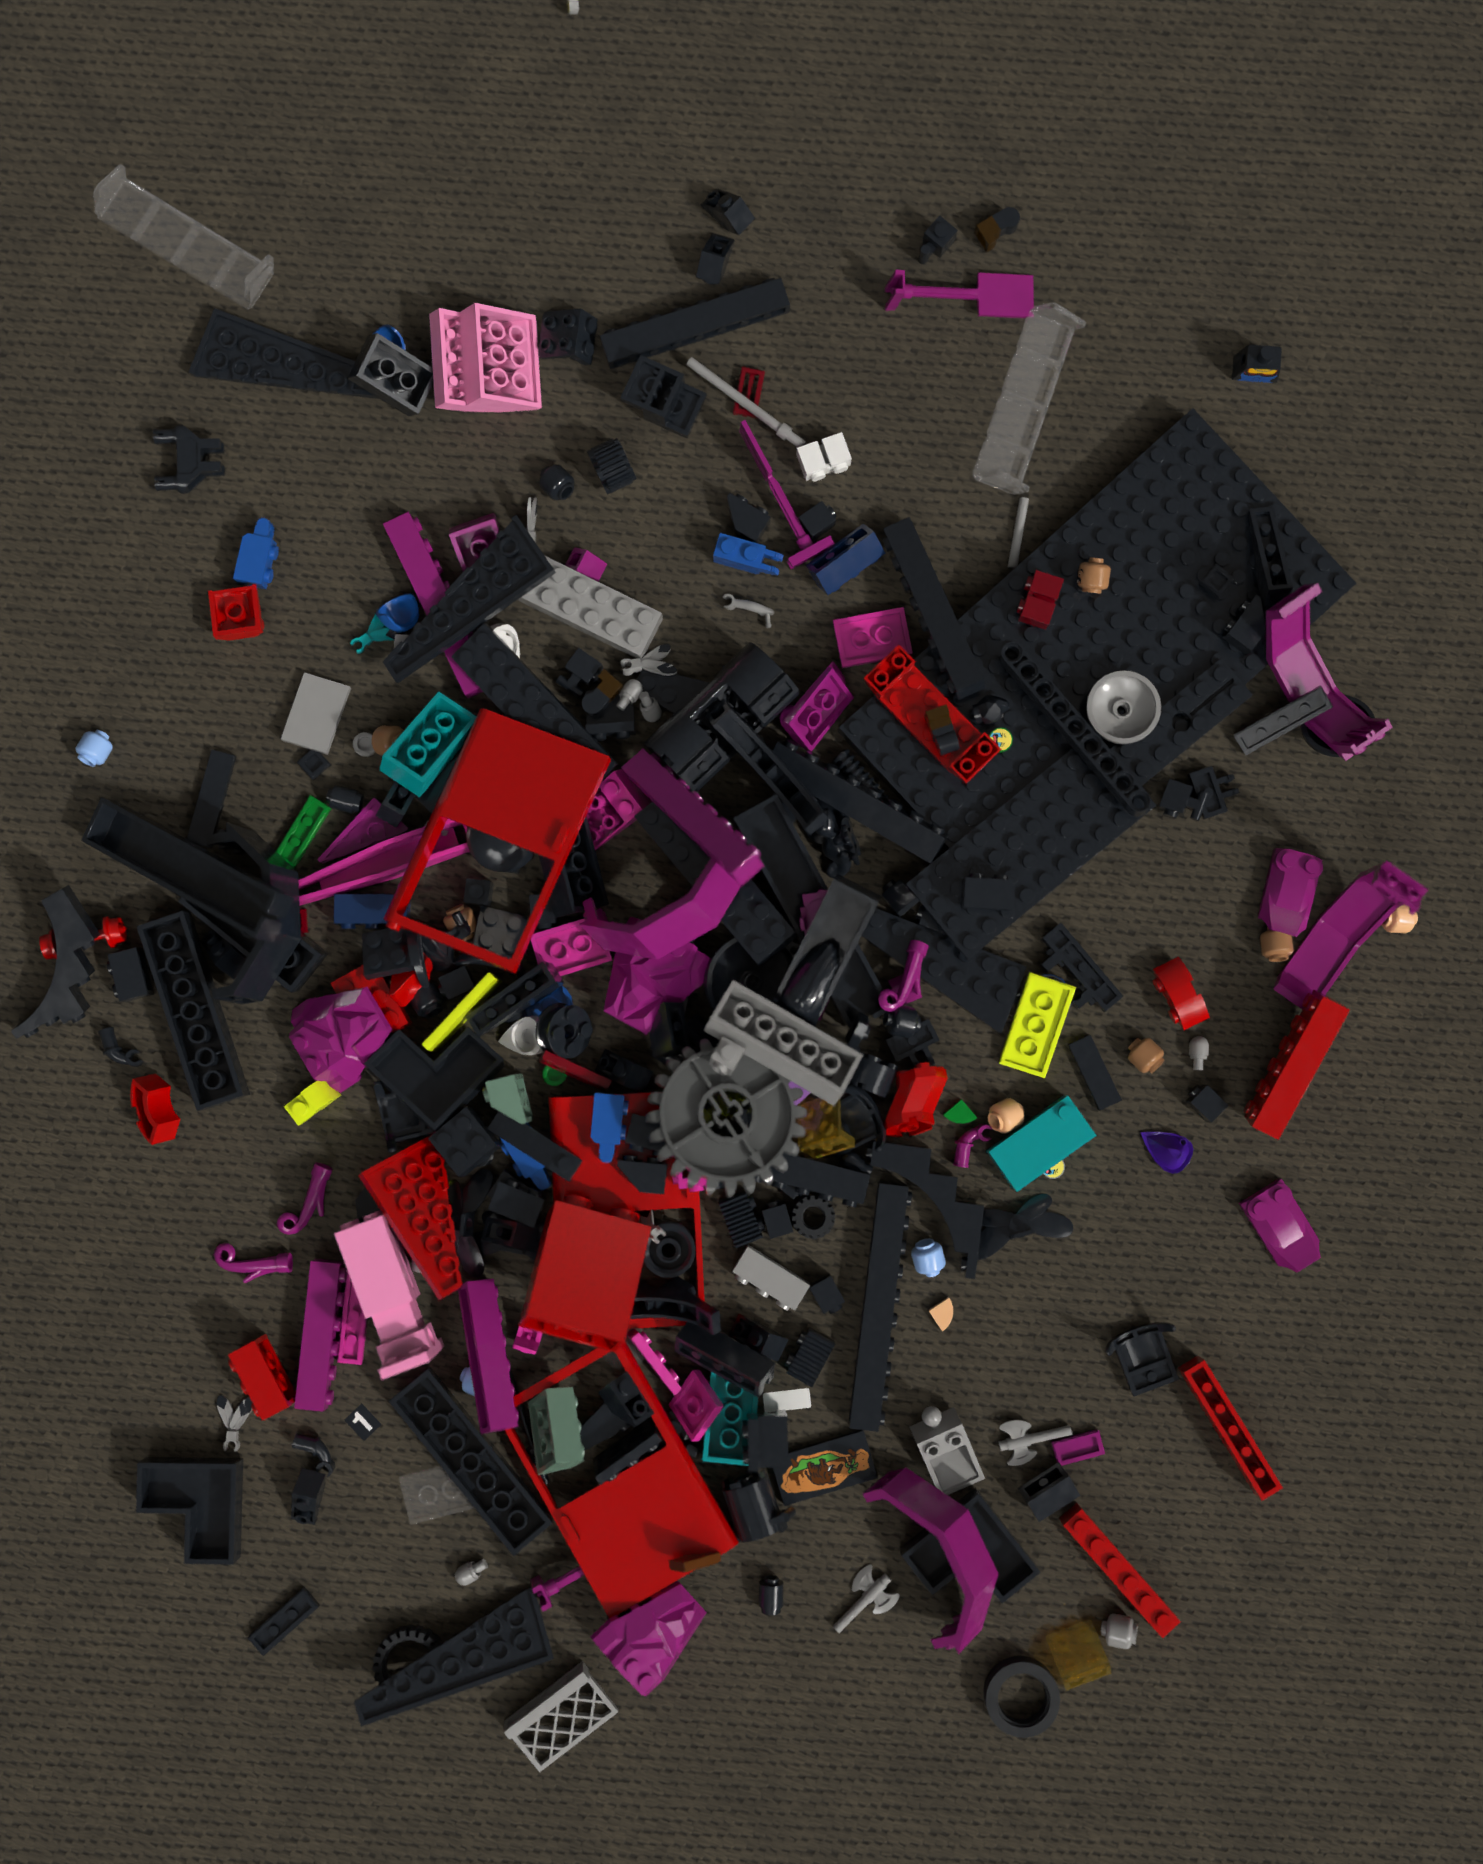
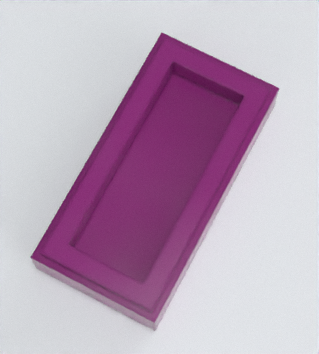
[1051,1429,1105,1466]

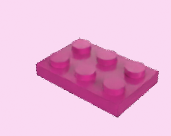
[833,607,913,668]
[531,919,613,976]

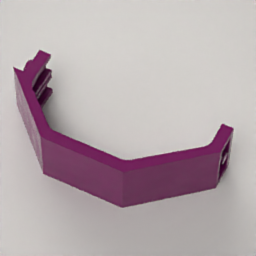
[1266,583,1392,761]
[579,828,741,960]
[1273,861,1428,1010]
[863,1467,998,1654]

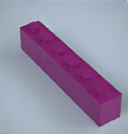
[294,1259,347,1412]
[458,1278,518,1434]

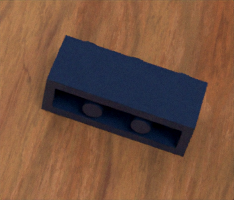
[806,523,885,595]
[334,894,411,929]

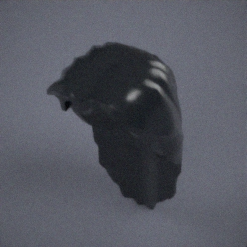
[782,943,839,1021]

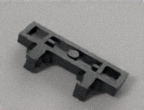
[1039,923,1124,1012]

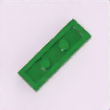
[276,795,332,869]

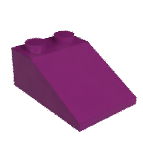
[449,513,501,572]

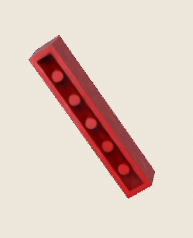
[1178,1355,1283,1501]
[1059,1503,1181,1639]

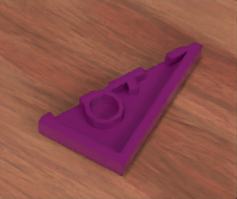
[317,797,409,864]

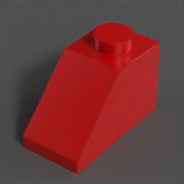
[389,952,433,1007]

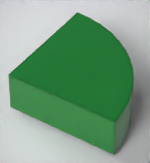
[943,1099,977,1124]

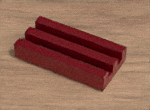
[733,367,765,419]

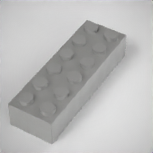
[518,556,663,660]
[704,980,863,1106]

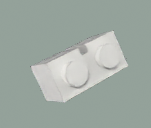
[796,432,852,481]

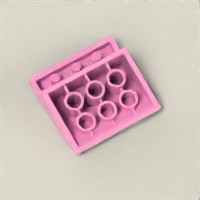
[429,303,542,412]

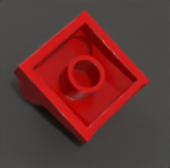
[208,584,264,641]

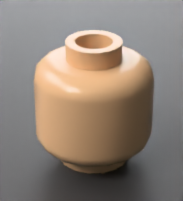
[1381,905,1418,933]
[988,1098,1024,1134]

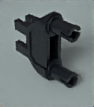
[153,424,225,494]

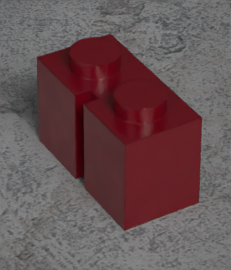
[1016,570,1064,630]

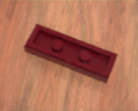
[538,1050,612,1091]

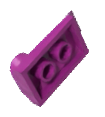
[780,661,854,752]
[1258,848,1323,937]
[1239,1178,1321,1272]

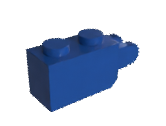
[233,517,279,589]
[713,533,784,576]
[590,1093,628,1163]
[500,1122,552,1190]

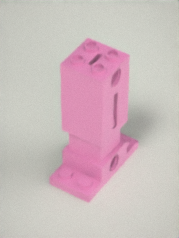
[335,1210,444,1379]

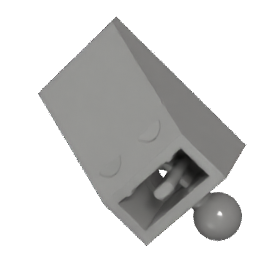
[910,1406,985,1495]

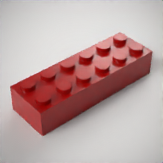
[1244,989,1350,1140]

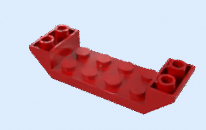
[863,644,1002,783]

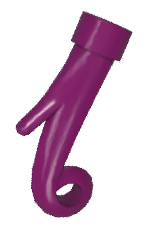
[878,940,929,1012]
[277,1162,333,1235]
[214,1243,293,1283]

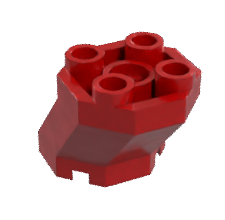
[884,1062,948,1137]

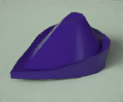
[1140,1132,1194,1174]

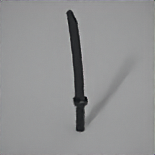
[506,1353,550,1485]

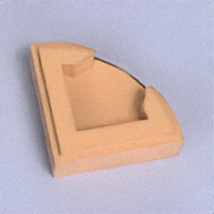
[929,1297,953,1331]

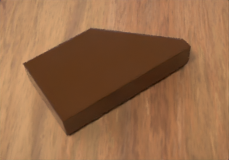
[669,1552,721,1573]

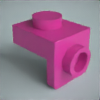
[672,1172,706,1192]
[512,1327,543,1355]

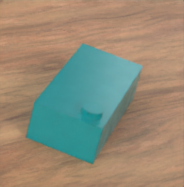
[380,692,476,797]
[985,1095,1097,1192]
[702,1372,758,1466]

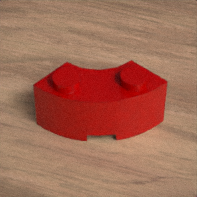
[1153,956,1210,1030]
[130,1073,180,1145]

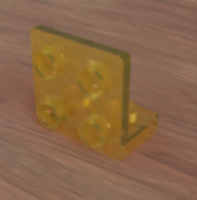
[798,1098,855,1159]
[1046,1619,1111,1691]

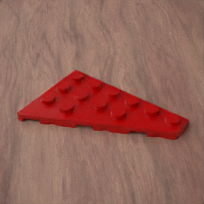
[359,1134,462,1300]

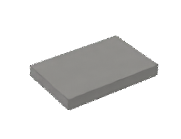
[281,672,351,755]

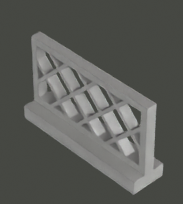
[504,1661,618,1772]

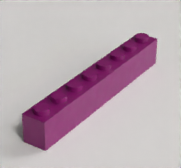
[383,512,483,699]
[621,749,763,886]

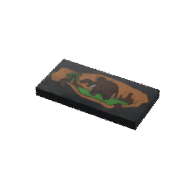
[773,1430,878,1506]

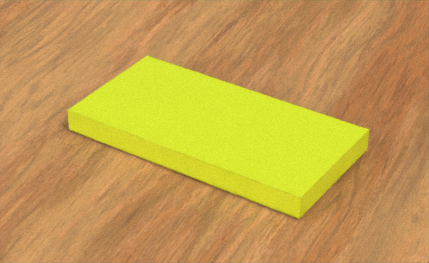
[998,972,1076,1078]
[422,973,503,1052]

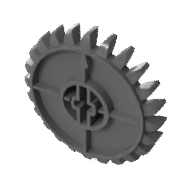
[645,1039,807,1197]

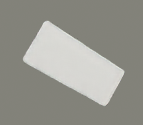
[763,1388,811,1413]

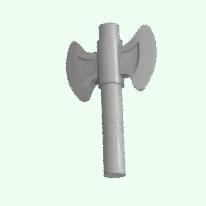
[998,1420,1072,1466]
[833,1564,900,1633]

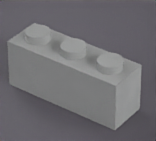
[732,1245,810,1311]

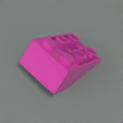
[586,769,652,850]

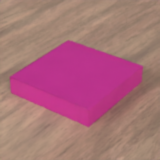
[669,1370,724,1441]

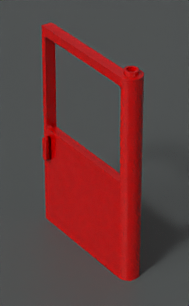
[383,708,611,973]
[548,1092,705,1329]
[505,1341,739,1619]

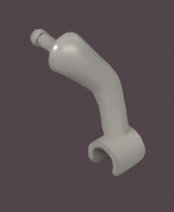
[723,594,774,628]

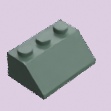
[483,1074,534,1124]
[528,1387,585,1475]

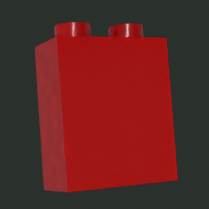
[518,1195,651,1352]

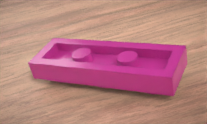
[626,1329,682,1395]

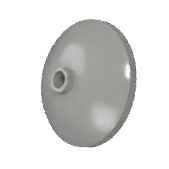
[1086,671,1161,744]

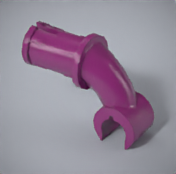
[953,1123,993,1168]

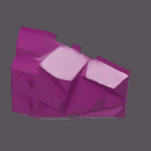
[604,917,710,1035]
[289,987,392,1093]
[590,1581,707,1696]

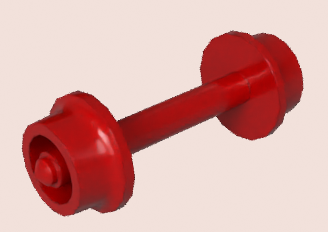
[39,916,127,960]

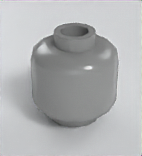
[1101,1613,1138,1649]

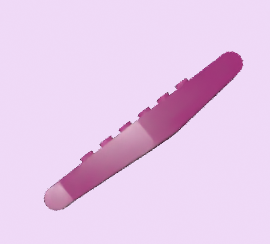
[299,819,470,906]

